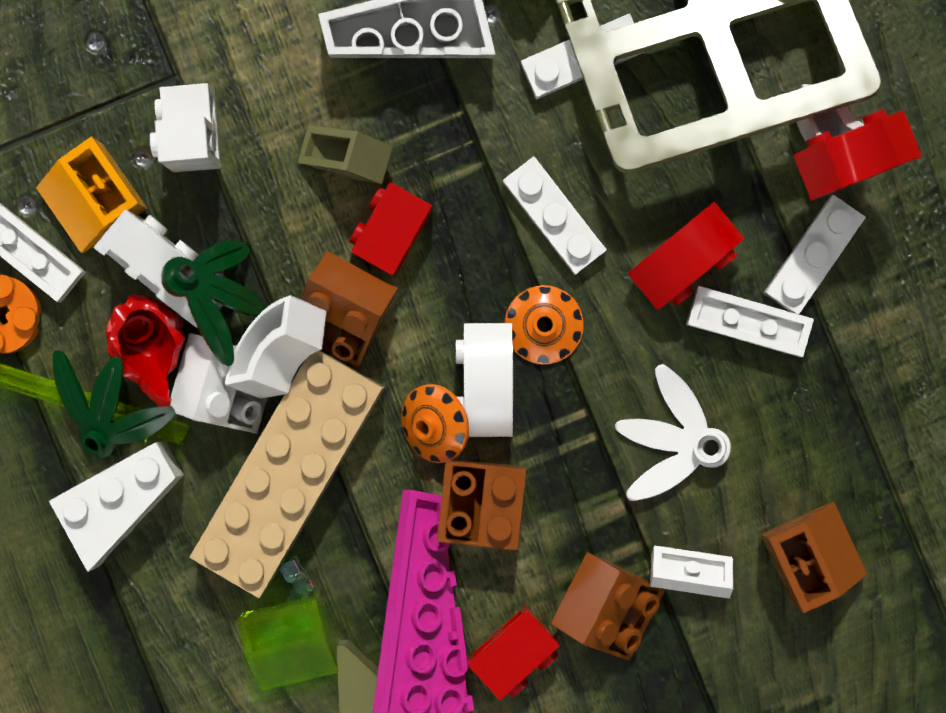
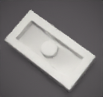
[650,545,733,599]

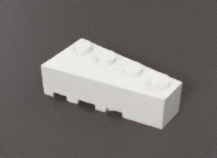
[318,0,496,58]

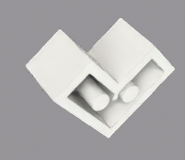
[150,83,221,173]

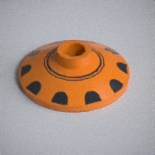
[505,286,584,364]
[401,384,469,463]

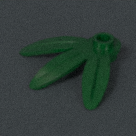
[161,240,266,366]
[53,350,175,458]

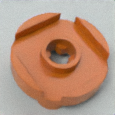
[0,275,42,354]

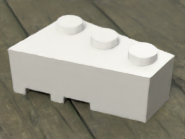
[94,209,228,328]
[49,440,184,572]

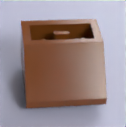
[300,251,398,368]
[437,460,526,550]
[760,501,867,613]
[551,552,665,661]

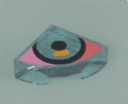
[279,555,315,597]

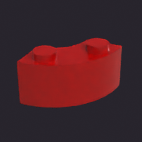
[793,109,922,201]
[627,202,745,310]

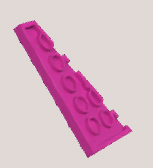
[372,490,474,713]

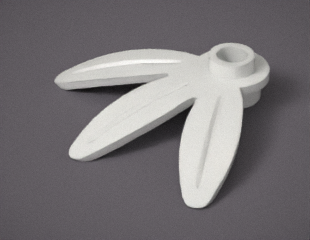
[615,364,731,501]

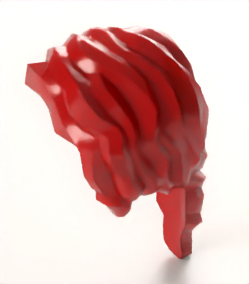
[106,294,186,408]

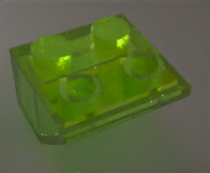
[237,594,338,691]

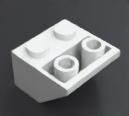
[170,333,268,434]

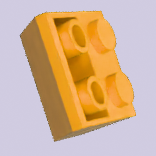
[36,136,148,253]

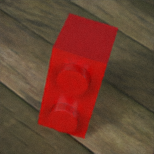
[349,182,433,278]
[467,605,560,700]

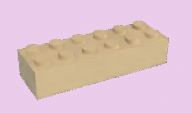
[189,350,385,598]

